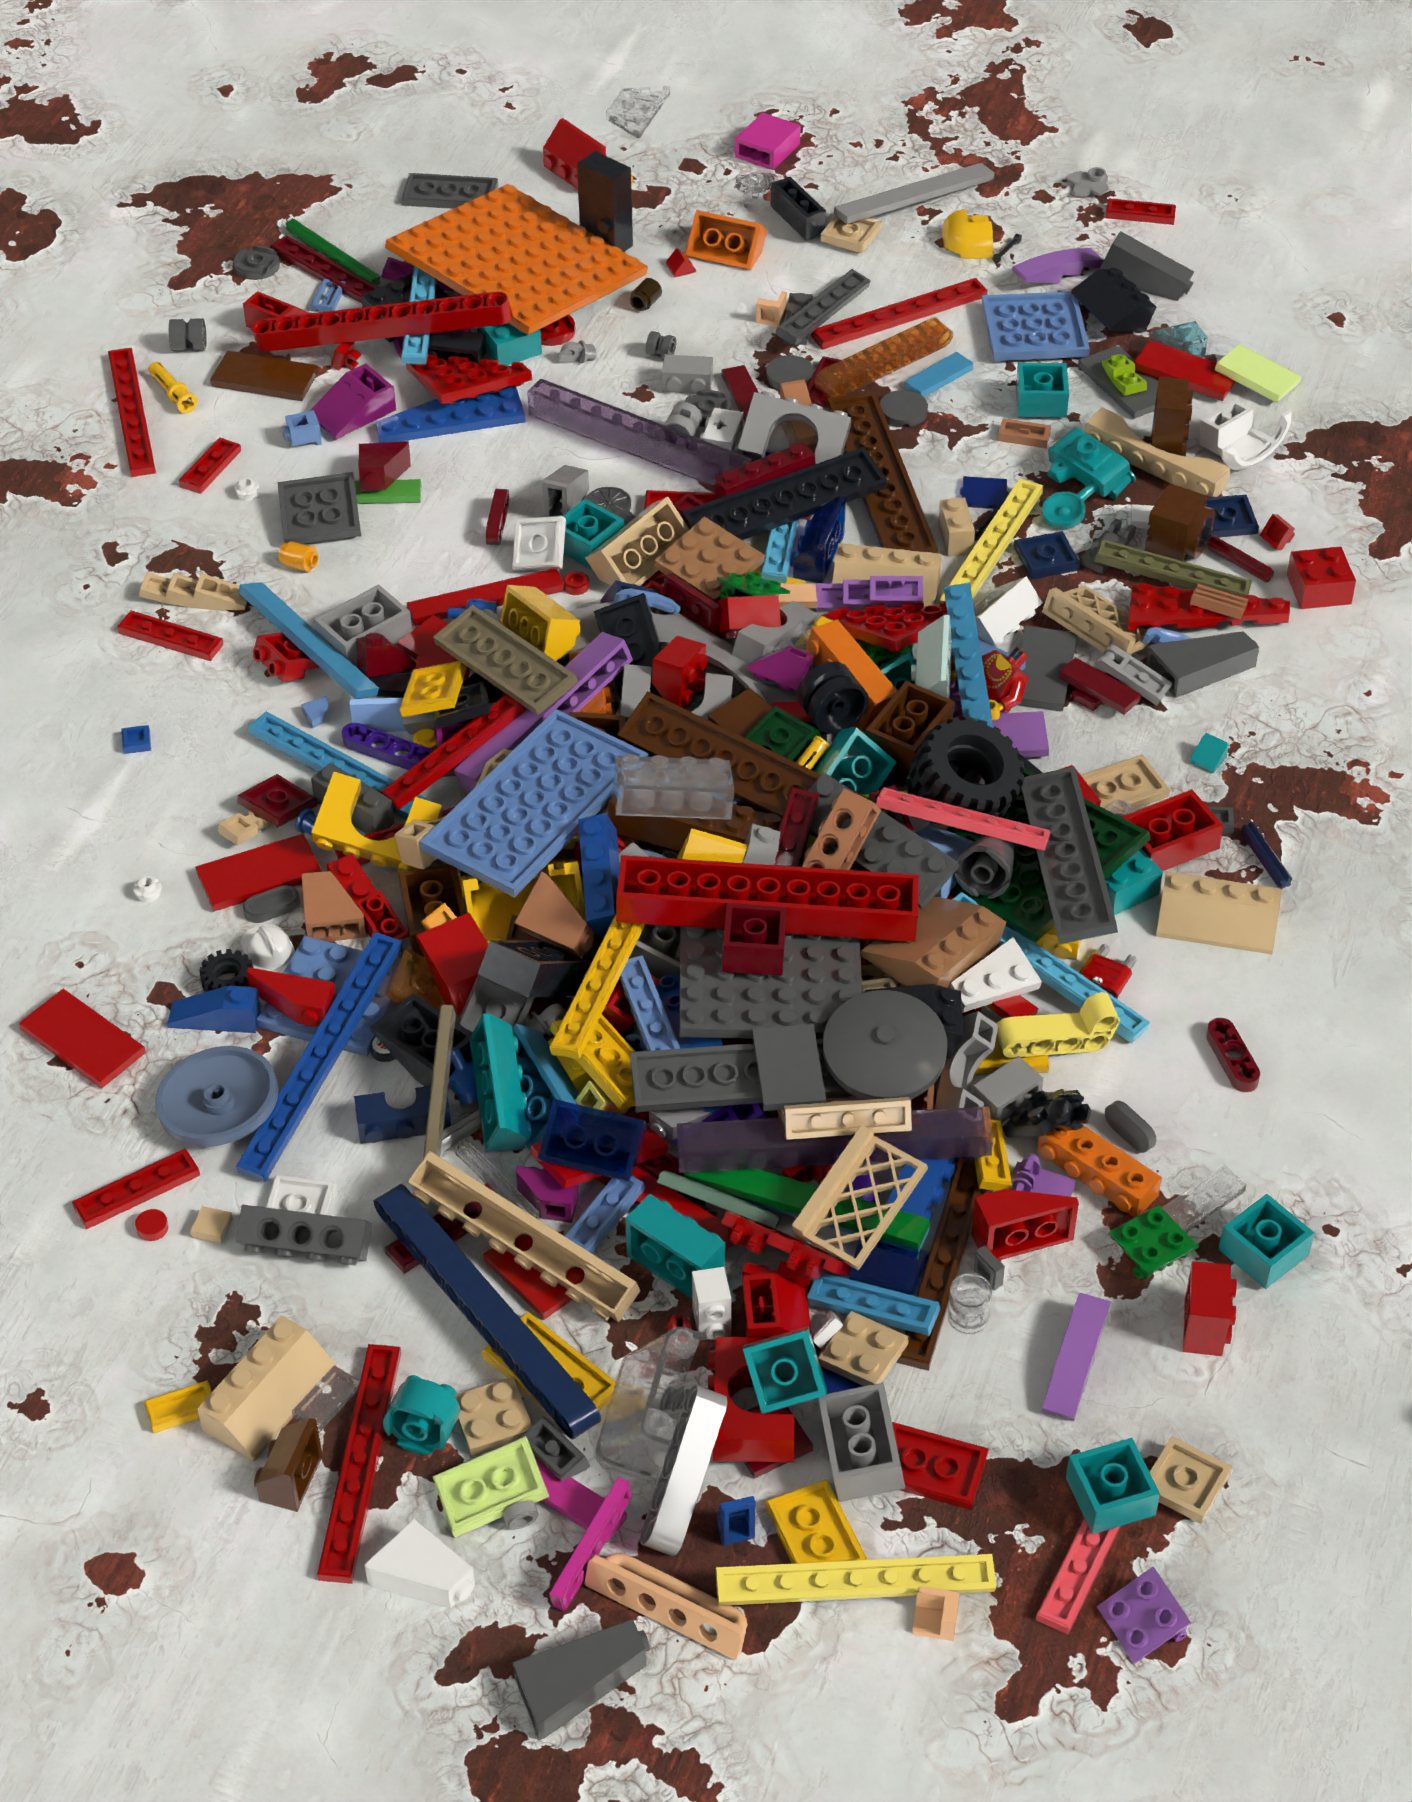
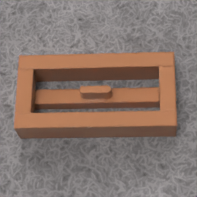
[998,418,1051,448]
[1190,584,1248,620]

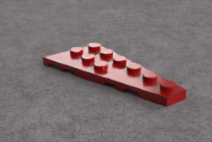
[1127,583,1290,631]

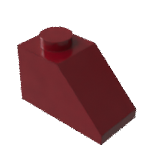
[356,633,416,678]

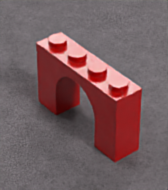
[708,1337,794,1463]

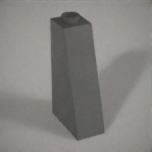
[1100,231,1194,301]
[1146,631,1259,698]
[513,1619,650,1740]

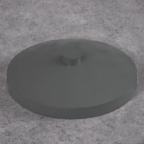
[823,990,947,1100]

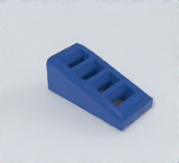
[716,1496,755,1546]

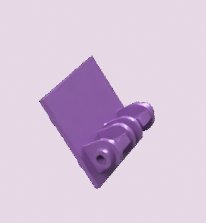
[1010,1154,1077,1197]
[1097,1566,1192,1664]

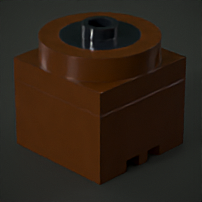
[1145,483,1215,562]

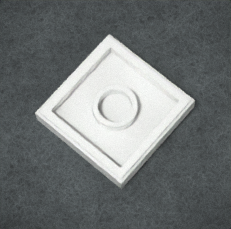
[512,516,566,571]
[265,1175,337,1237]

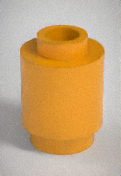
[278,541,319,572]

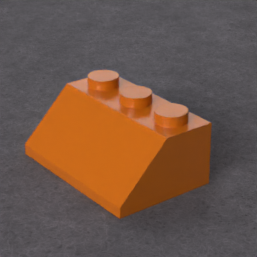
[685,210,768,270]

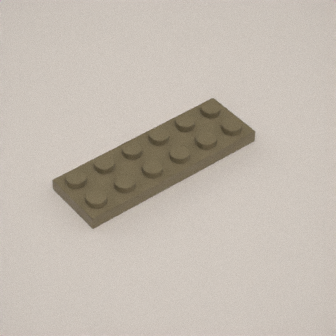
[433,605,578,716]

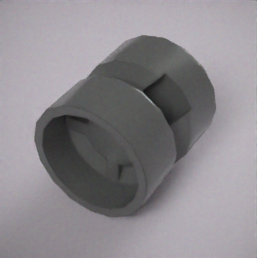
[168,318,207,351]

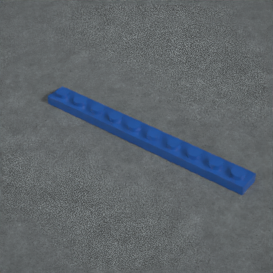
[236,932,403,1182]

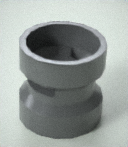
[645,331,676,358]

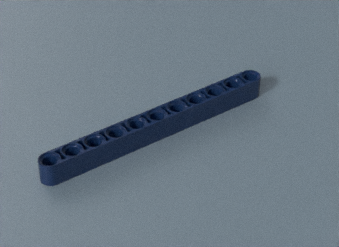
[373,1184,601,1439]

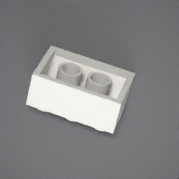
[974,576,1043,647]

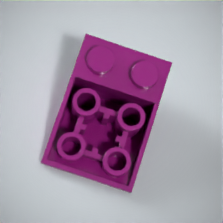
[310,363,396,439]

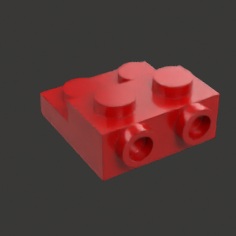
[253,632,320,682]

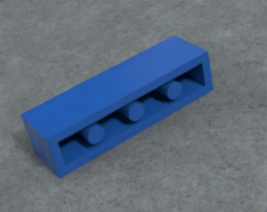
[578,813,620,936]
[886,1117,965,1224]

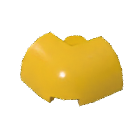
[941,209,993,259]

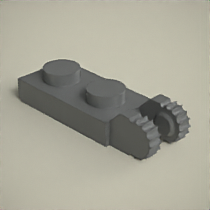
[1080,519,1136,575]

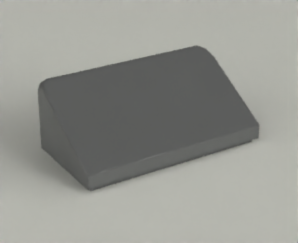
[519,1416,591,1481]

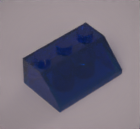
[790,495,846,583]
[537,1099,648,1182]

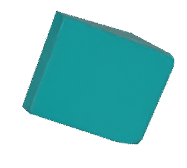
[1189,733,1229,773]

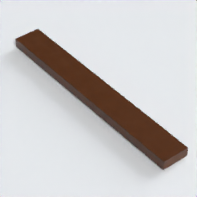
[897,1157,983,1371]

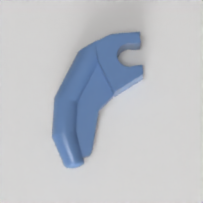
[614,588,680,614]
[1142,627,1193,645]

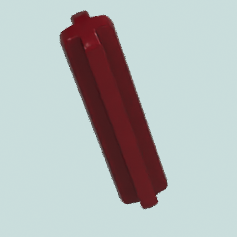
[1206,536,1274,582]

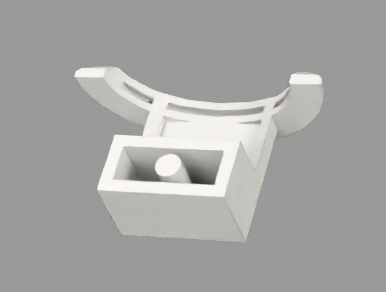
[1199,400,1292,470]

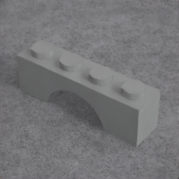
[732,601,819,664]
[933,1011,998,1135]

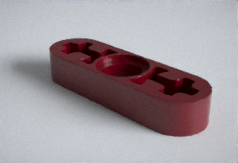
[486,489,509,545]
[1206,1018,1260,1092]

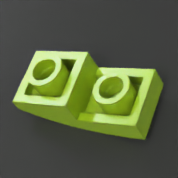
[1102,354,1147,396]

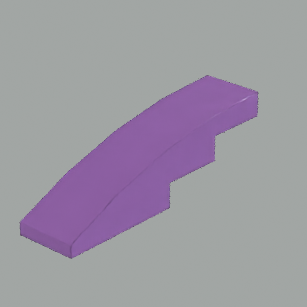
[1012,248,1104,283]
[816,576,923,612]
[1042,1292,1111,1421]

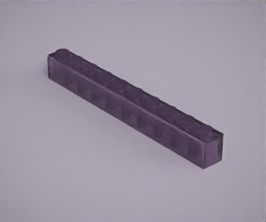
[527,379,752,487]
[677,1107,994,1173]

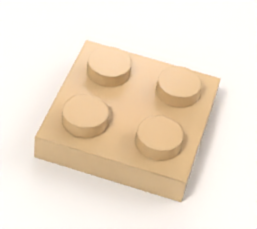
[820,215,882,253]
[818,1311,908,1386]
[455,1377,532,1457]
[1150,1436,1232,1524]

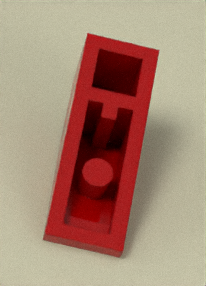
[247,967,336,1027]

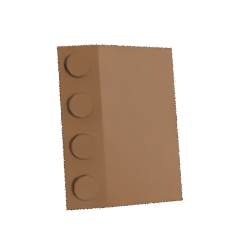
[860,896,1006,988]

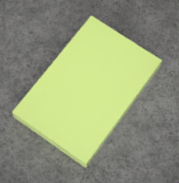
[1215,344,1302,403]
[432,1436,550,1538]

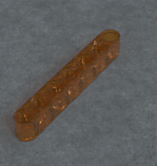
[814,317,953,398]

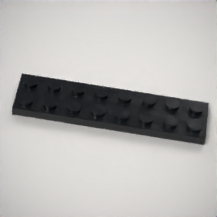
[682,447,888,540]

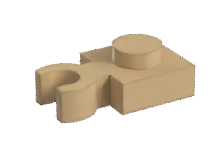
[218,811,269,845]

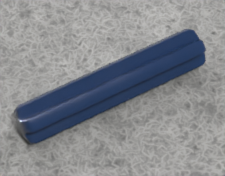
[1241,823,1292,889]

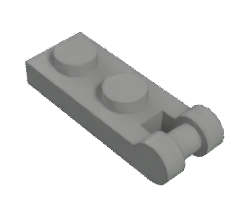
[1094,644,1173,706]

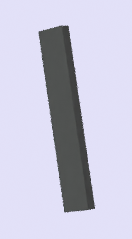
[775,269,871,346]

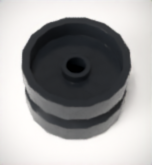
[797,662,869,734]

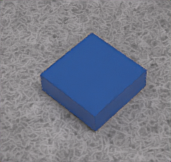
[121,725,151,754]

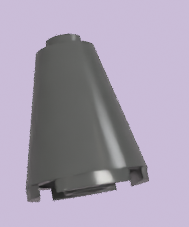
[955,835,1015,898]

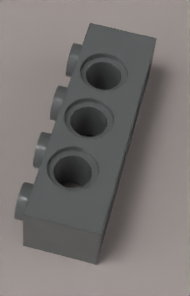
[236,1204,372,1266]

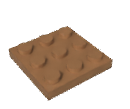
[654,517,765,602]

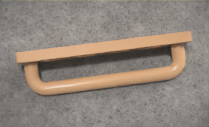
[584,1553,747,1660]

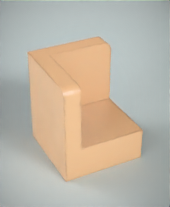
[756,291,787,327]
[912,1586,960,1641]

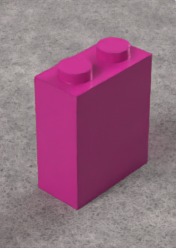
[735,112,801,170]

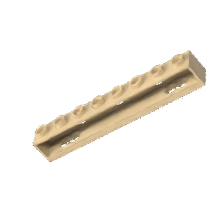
[408,1151,640,1323]

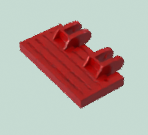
[721,1211,854,1279]

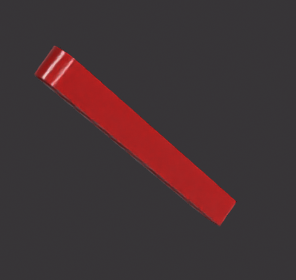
[251,292,513,352]

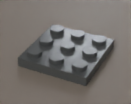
[277,472,361,544]

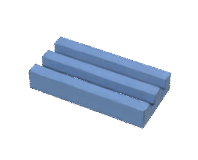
[310,279,346,312]

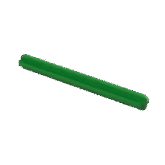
[286,218,381,286]

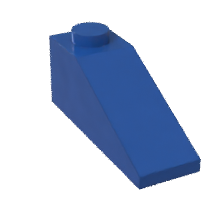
[167,986,261,1033]

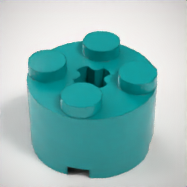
[383,1375,460,1455]

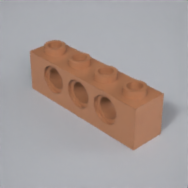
[802,788,881,870]

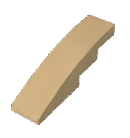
[139,572,247,610]

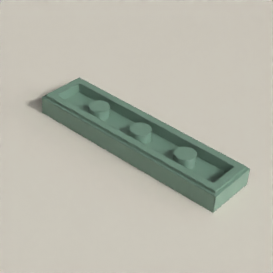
[657,1170,781,1229]

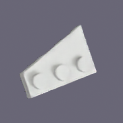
[949,937,1042,1013]

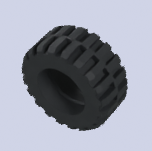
[910,717,1025,818]

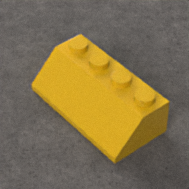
[500,585,580,661]

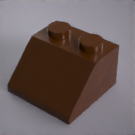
[254,1418,323,1512]

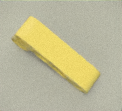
[996,992,1120,1058]

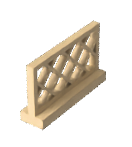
[1042,585,1154,655]
[778,1096,912,1140]
[792,1125,928,1270]

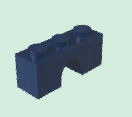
[354,1086,451,1144]

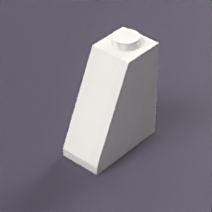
[364,1519,475,1608]

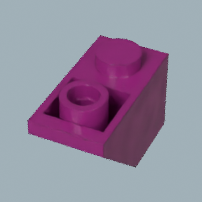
[747,645,814,691]
[516,1166,579,1223]

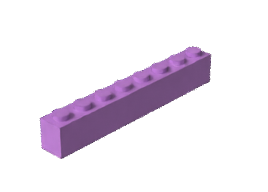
[454,632,633,793]

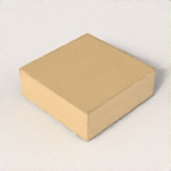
[191,1206,233,1244]

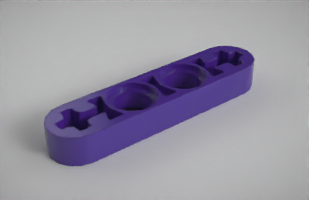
[342,723,434,770]

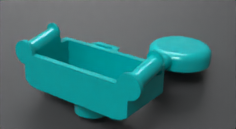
[1042,428,1136,530]

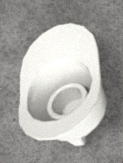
[241,924,295,973]

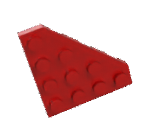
[406,354,532,404]
[820,601,948,652]

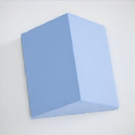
[350,698,406,732]

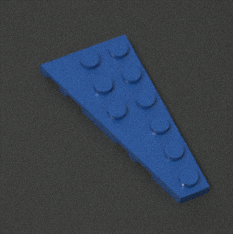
[376,386,526,443]

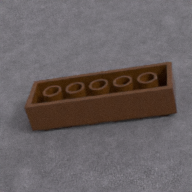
[607,776,782,851]

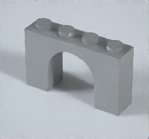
[738,391,851,464]
[619,664,733,723]

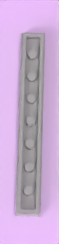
[834,163,995,224]

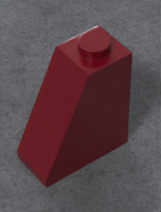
[358,441,411,491]

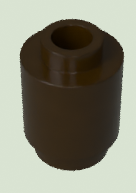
[630,278,662,311]

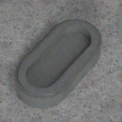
[243,885,300,923]
[1105,1100,1156,1153]

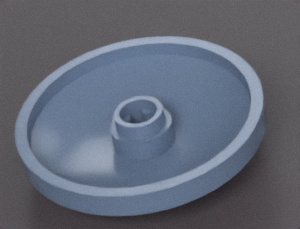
[155,1046,279,1147]

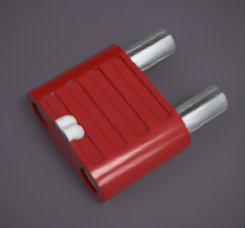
[1079,944,1137,999]

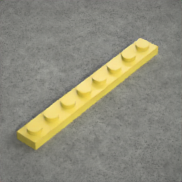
[939,478,1043,606]
[715,1554,996,1606]

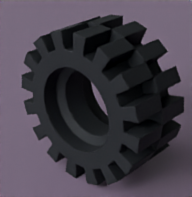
[199,949,253,992]

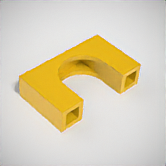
[311,772,442,872]

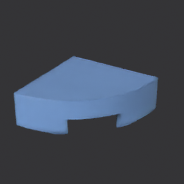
[301,696,329,727]

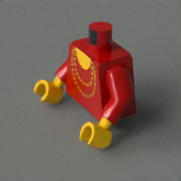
[951,646,1029,720]

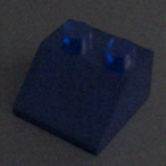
[849,1238,930,1295]

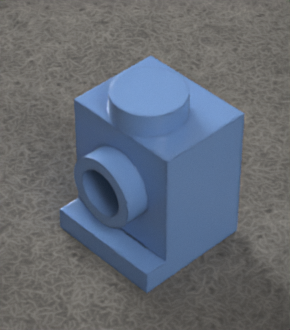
[282,410,322,447]

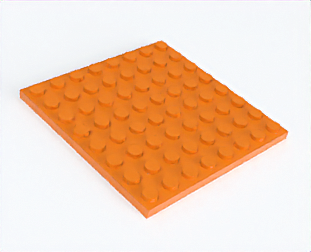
[385,184,648,335]

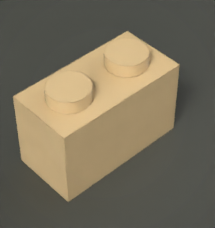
[938,498,975,557]

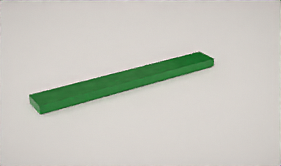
[683,1151,930,1250]

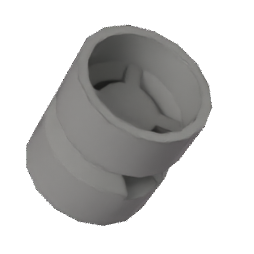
[661,402,702,449]

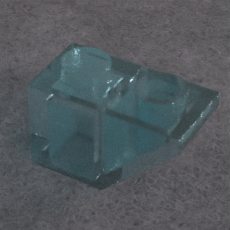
[1151,321,1208,358]

